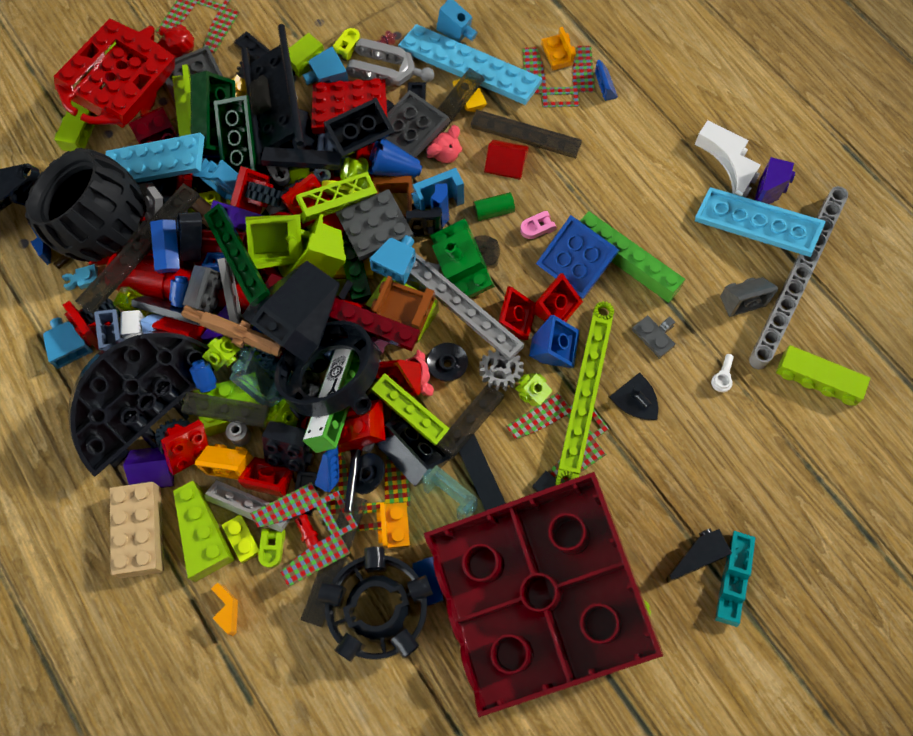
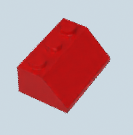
[323,399,385,454]

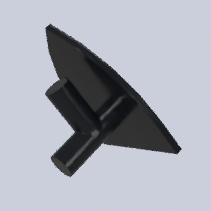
[609,372,658,420]

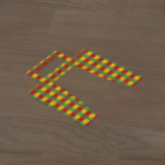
[327,453,411,532]

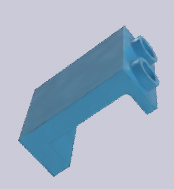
[411,168,464,210]

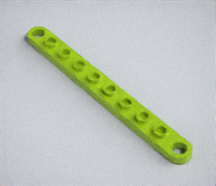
[555,301,614,485]

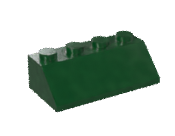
[190,71,236,156]
[214,95,257,173]

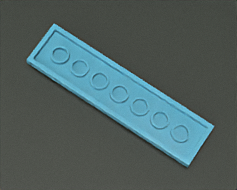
[398,24,542,105]

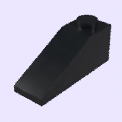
[666,528,732,583]

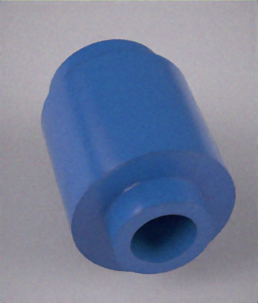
[169,276,189,307]
[189,360,217,393]

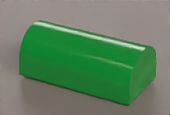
[473,192,515,221]

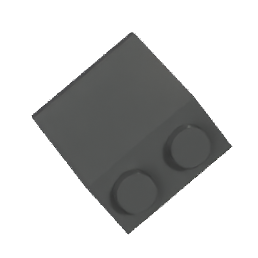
[720,277,778,317]

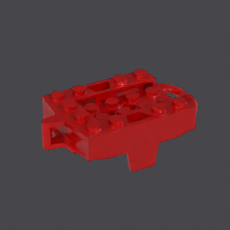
[54,18,175,128]

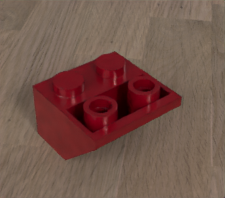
[128,106,177,144]

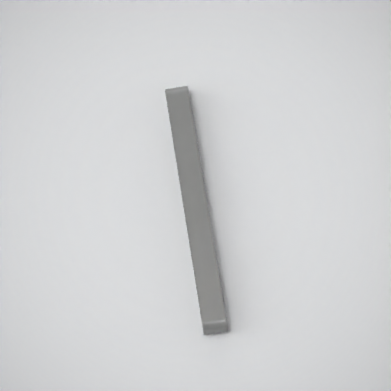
[749,186,848,370]

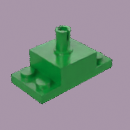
[430,218,495,298]

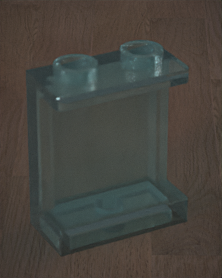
[229,346,292,409]
[422,465,477,520]

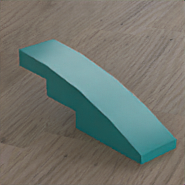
[715,531,756,627]

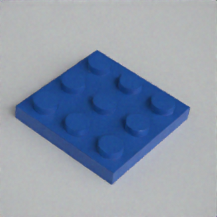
[536,215,619,299]

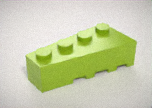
[173,481,235,582]

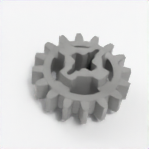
[479,350,524,391]

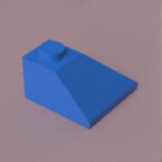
[529,315,580,368]

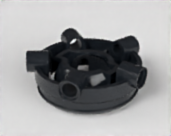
[318,547,433,662]

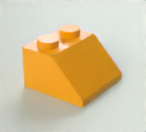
[195,444,253,480]

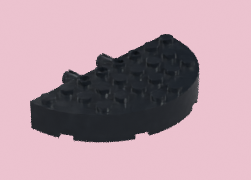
[68,331,215,477]

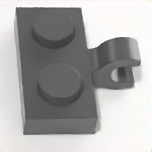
[632,315,675,359]

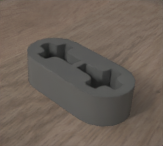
[266,166,291,186]

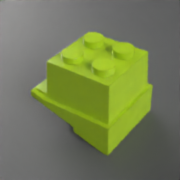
[245,214,302,269]
[286,214,346,278]

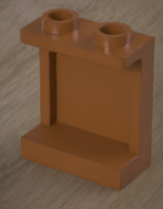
[371,276,435,334]

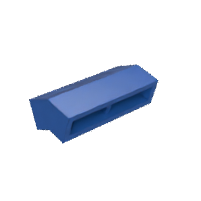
[431,183,449,227]
[150,220,180,274]

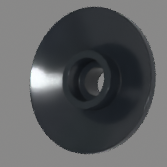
[427,343,468,382]
[355,453,385,494]

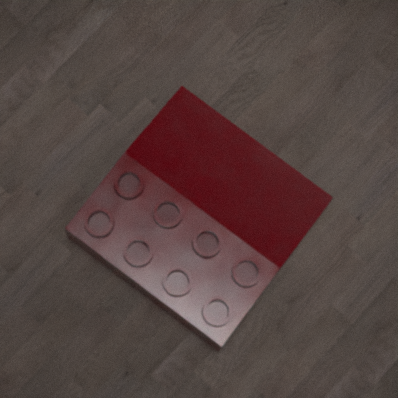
[423,472,665,718]

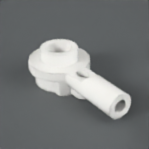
[711,354,734,393]

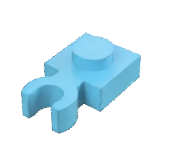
[62,264,100,290]

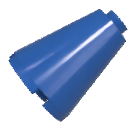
[368,138,422,179]

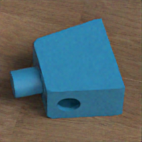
[436,0,478,42]
[302,46,349,85]
[369,235,416,285]
[43,318,93,369]

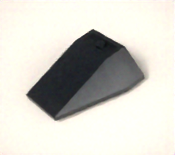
[242,261,340,364]

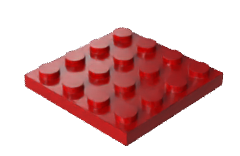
[311,78,388,134]

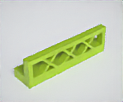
[172,64,191,137]
[296,172,377,224]
[370,373,450,446]

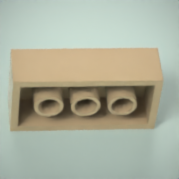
[110,482,164,579]

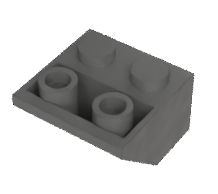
[183,265,223,313]

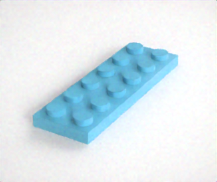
[106,133,205,183]
[695,187,826,257]

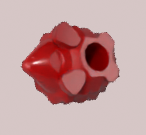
[157,24,194,59]

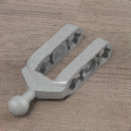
[346,38,435,86]

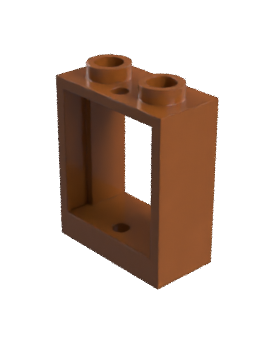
[373,176,413,219]

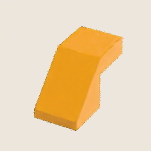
[211,582,238,636]

